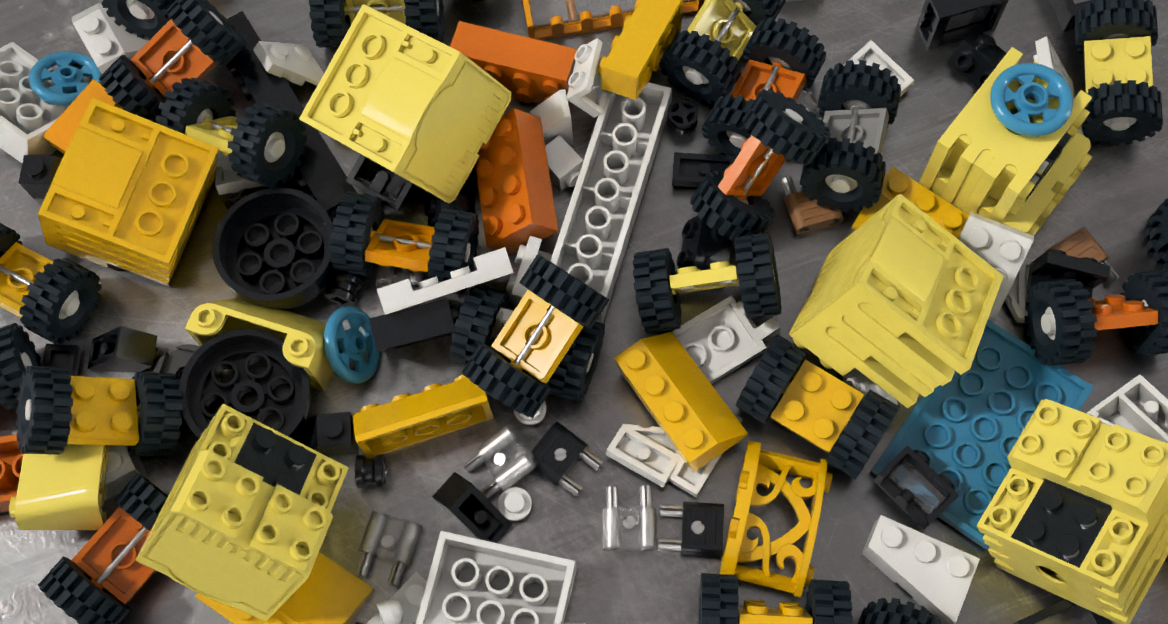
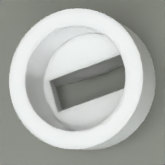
[376,599,404,624]

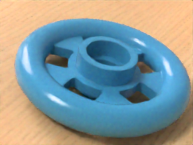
[29,51,102,106]
[990,63,1073,137]
[324,306,381,384]

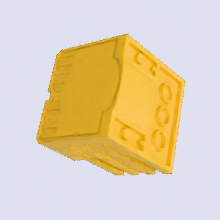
[38,97,219,286]

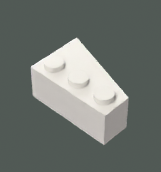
[1086,374,1168,444]
[862,515,980,624]

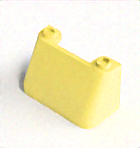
[185,297,333,391]
[9,444,110,530]

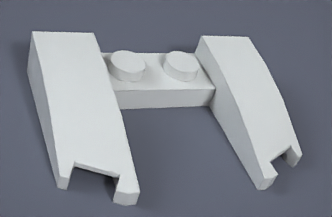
[376,247,514,315]

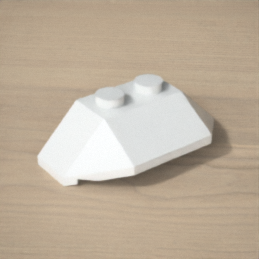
[72,3,149,74]

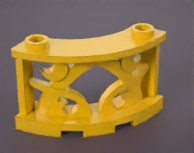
[719,440,832,598]

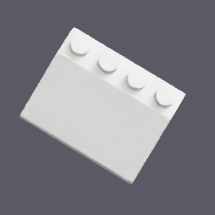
[0,42,77,163]
[416,531,577,624]

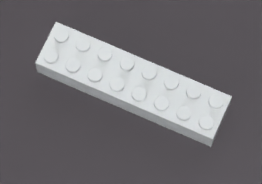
[551,82,672,323]

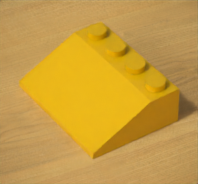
[194,552,375,624]

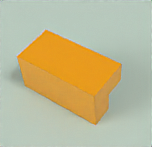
[43,79,123,154]

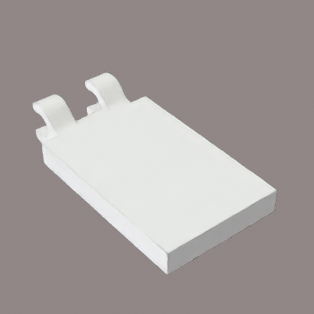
[671,295,781,385]

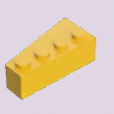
[598,0,684,100]

